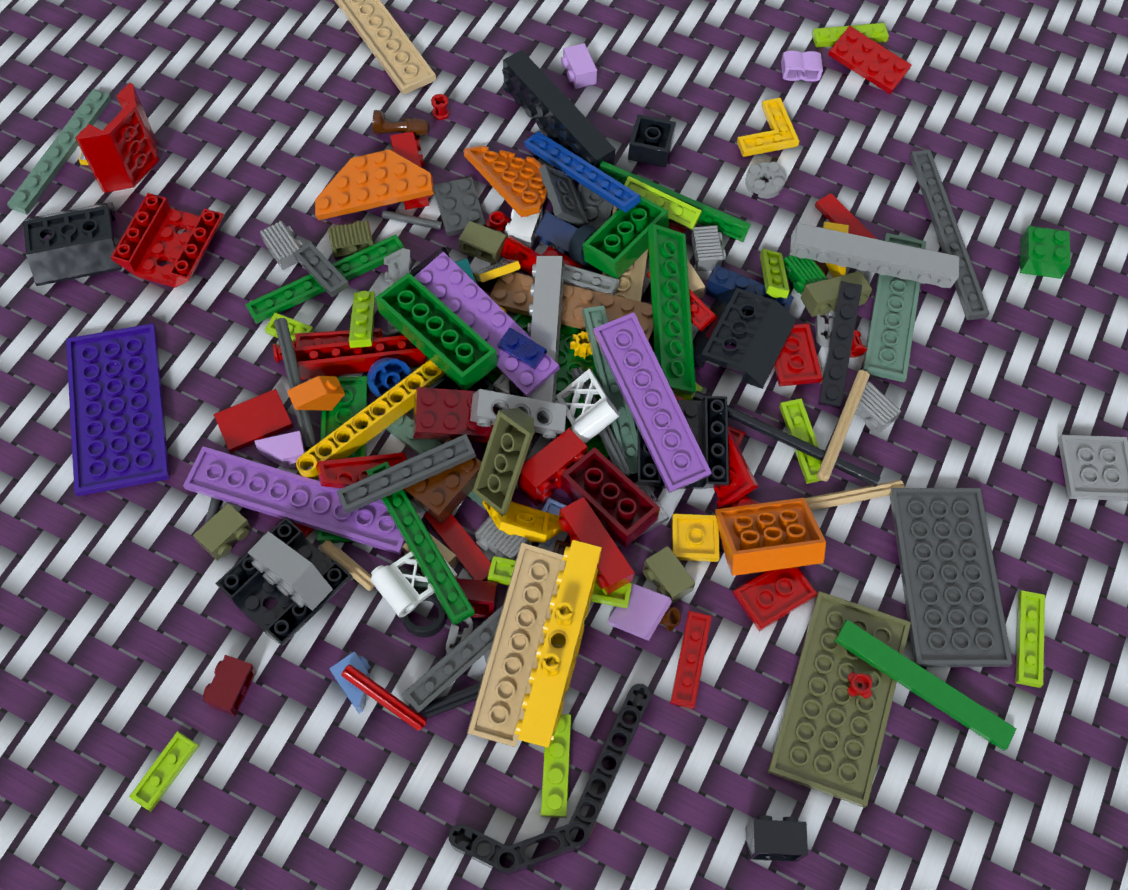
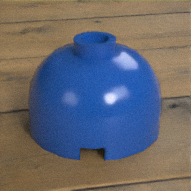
[367,357,412,402]

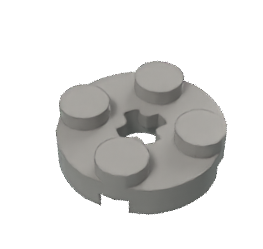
[745,162,786,199]

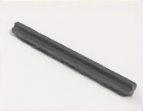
[274,318,317,448]
[571,367,631,477]

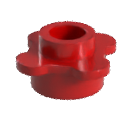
[486,211,509,232]
[847,672,872,699]

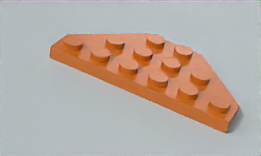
[464,145,548,217]
[315,149,434,220]

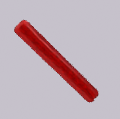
[341,664,427,731]

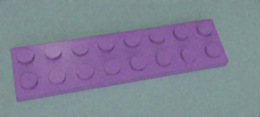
[414,252,560,398]
[593,312,712,493]

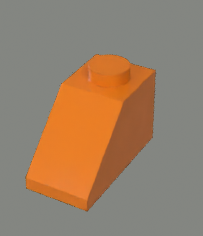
[287,376,345,410]

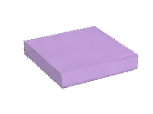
[607,583,672,641]

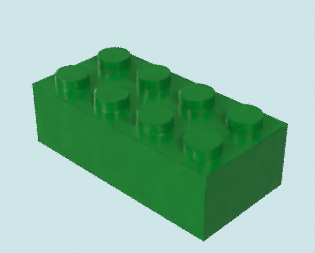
[582,195,669,279]

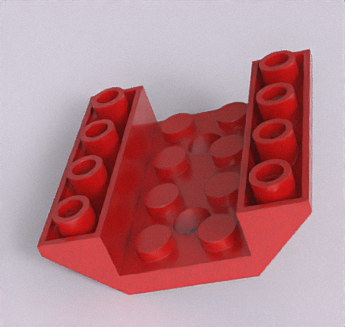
[75,83,159,193]
[110,193,224,288]

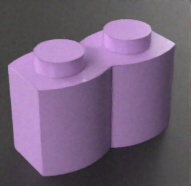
[781,51,823,82]

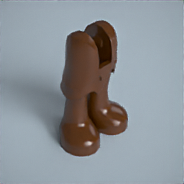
[372,110,430,136]

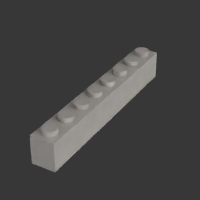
[790,223,959,288]
[523,256,565,424]

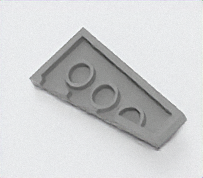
[384,248,412,336]

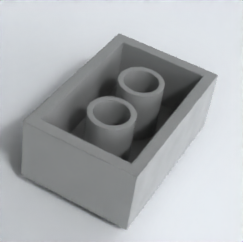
[248,531,333,611]

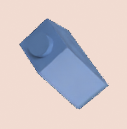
[329,652,371,714]

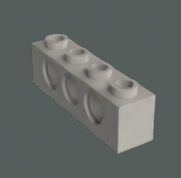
[470,389,567,438]

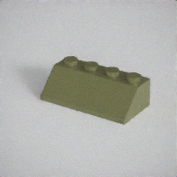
[473,408,534,515]

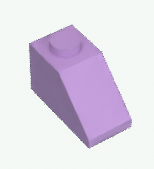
[255,431,306,469]

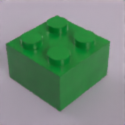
[1020,226,1071,279]

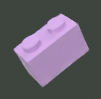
[561,43,597,89]

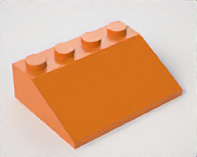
[715,498,826,576]

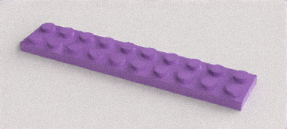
[183,446,405,555]

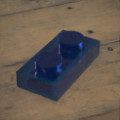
[497,327,547,370]

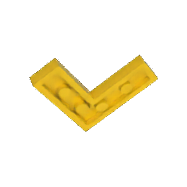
[737,98,799,157]

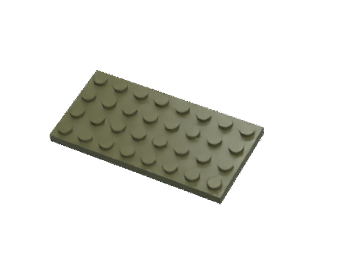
[767,591,911,808]

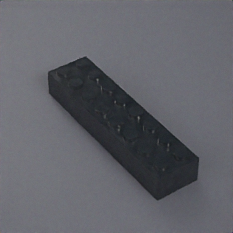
[502,50,616,169]

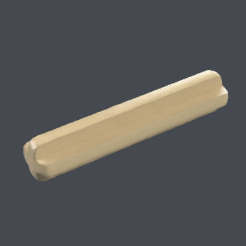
[320,541,375,591]

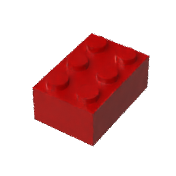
[518,428,588,506]

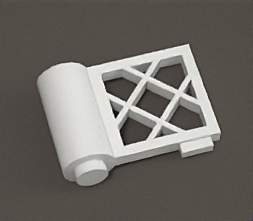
[555,369,620,444]
[370,552,457,617]

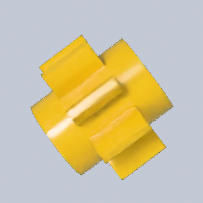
[570,330,592,359]

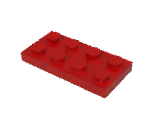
[828,26,912,95]

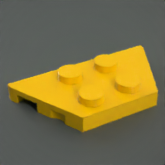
[482,500,562,543]

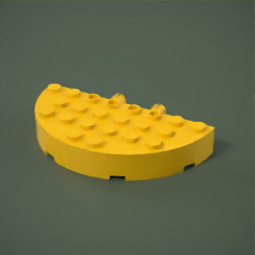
[515,540,602,748]

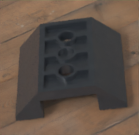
[23,202,122,286]
[693,288,796,389]
[637,396,729,489]
[215,517,352,646]

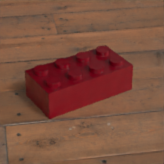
[413,387,508,443]
[561,447,660,548]

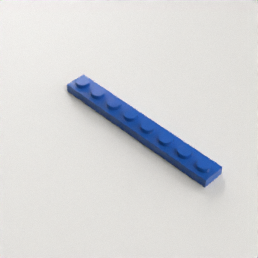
[524,131,641,213]

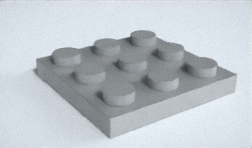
[1058,435,1128,501]

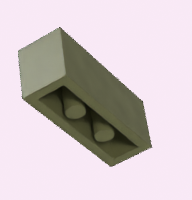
[800,271,872,317]

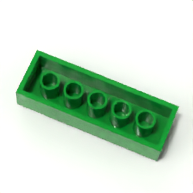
[375,273,498,391]

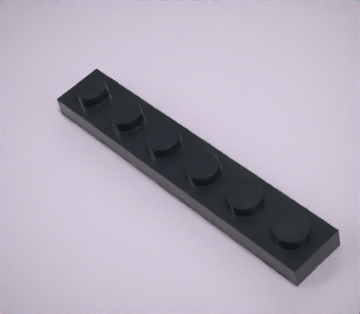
[818,281,862,408]

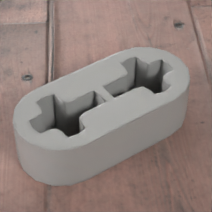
[815,310,834,347]
[446,617,474,653]

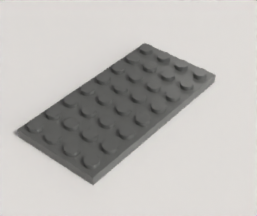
[889,488,1013,667]

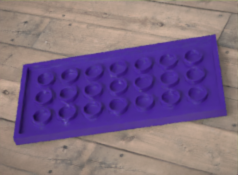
[66,323,170,497]

